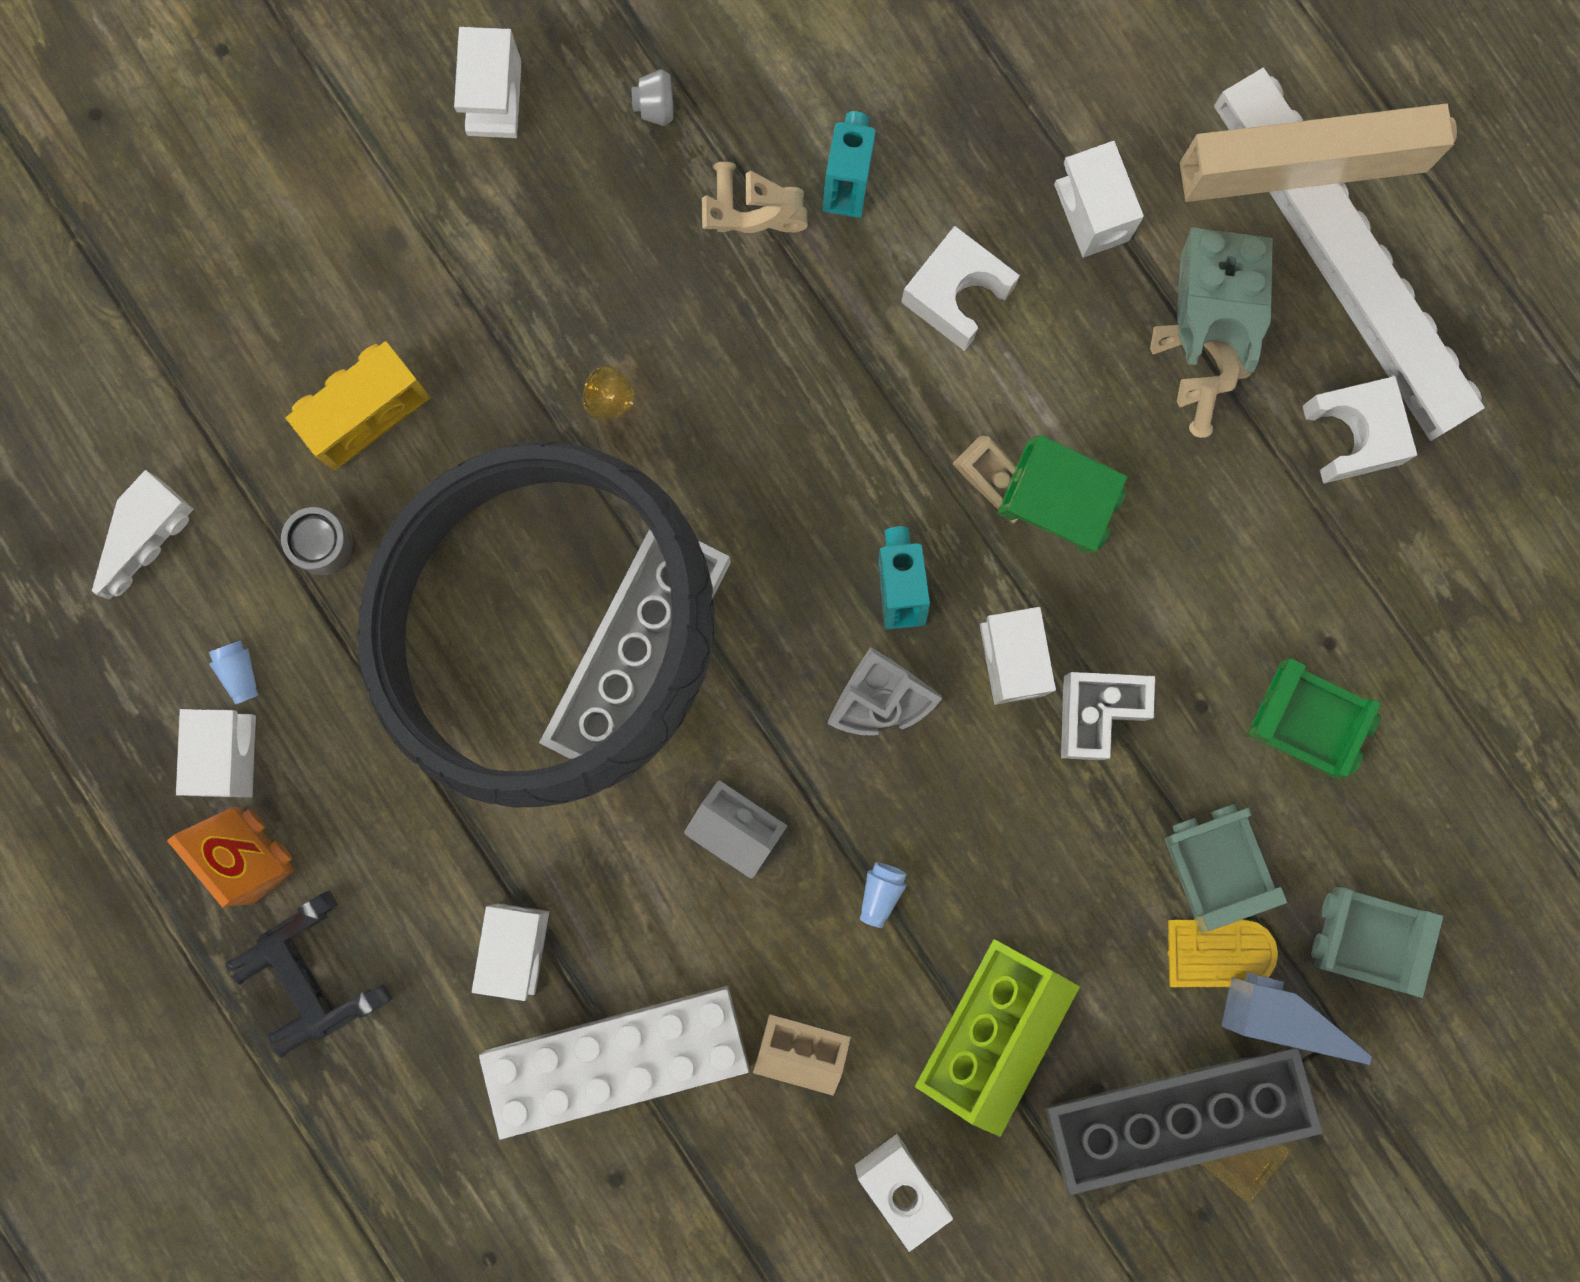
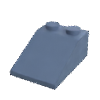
[1221,972,1372,1065]

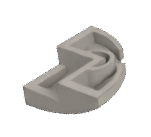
[828,647,942,735]

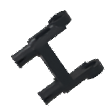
[225,890,393,1058]

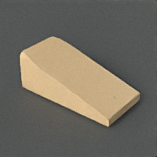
[953,436,1018,523]

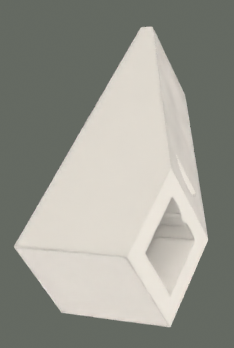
[92,470,194,600]

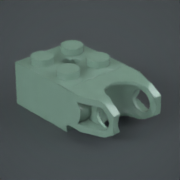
[1177,227,1273,372]

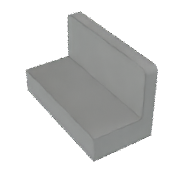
[684,780,787,878]

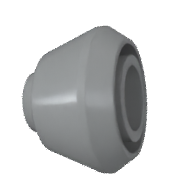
[632,69,674,126]

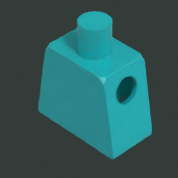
[822,111,876,218]
[878,526,930,630]

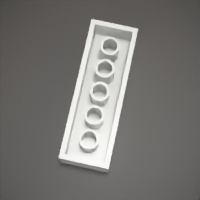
[539,529,731,759]
[479,985,749,1140]

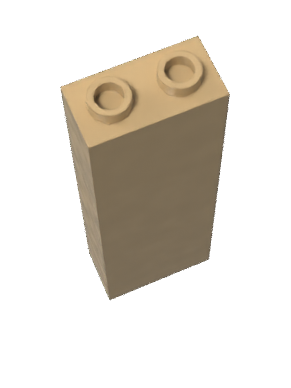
[1180,103,1457,202]

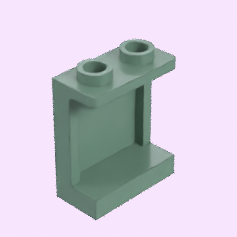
[1164,804,1287,933]
[1311,887,1443,998]

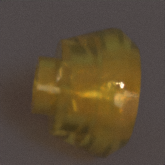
[583,364,635,419]

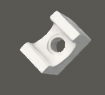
[454,27,521,138]
[1054,141,1144,258]
[901,226,1020,351]
[1302,376,1417,484]
[980,607,1056,705]
[176,709,256,797]
[472,903,549,1001]
[855,1134,953,1252]

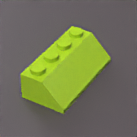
[915,939,1080,1137]

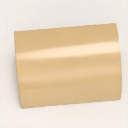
[753,1014,851,1096]

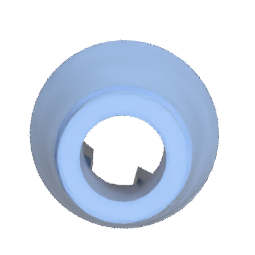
[209,640,258,704]
[860,862,907,928]

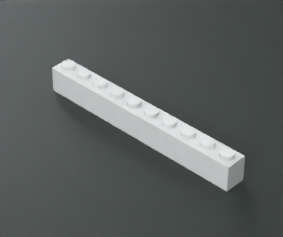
[1214,67,1485,441]

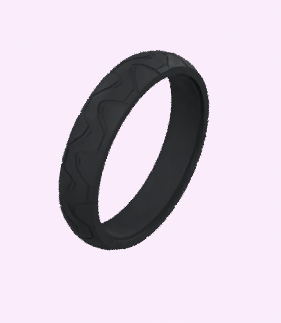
[358,441,715,808]

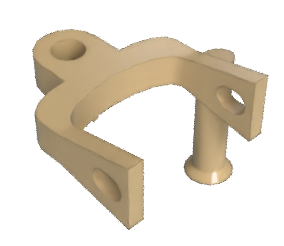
[702,162,808,233]
[1150,325,1262,438]

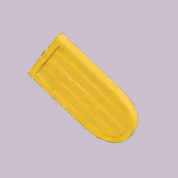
[1168,919,1278,987]

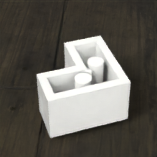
[1061,672,1155,760]

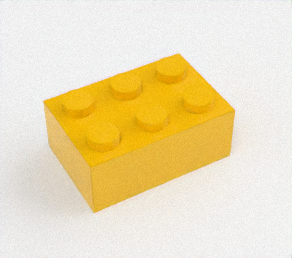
[285,341,431,472]

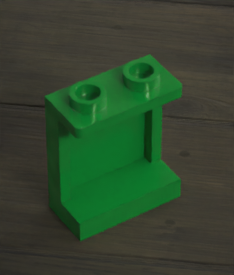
[997,435,1128,554]
[1246,658,1381,779]

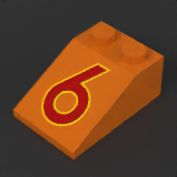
[167,807,296,908]

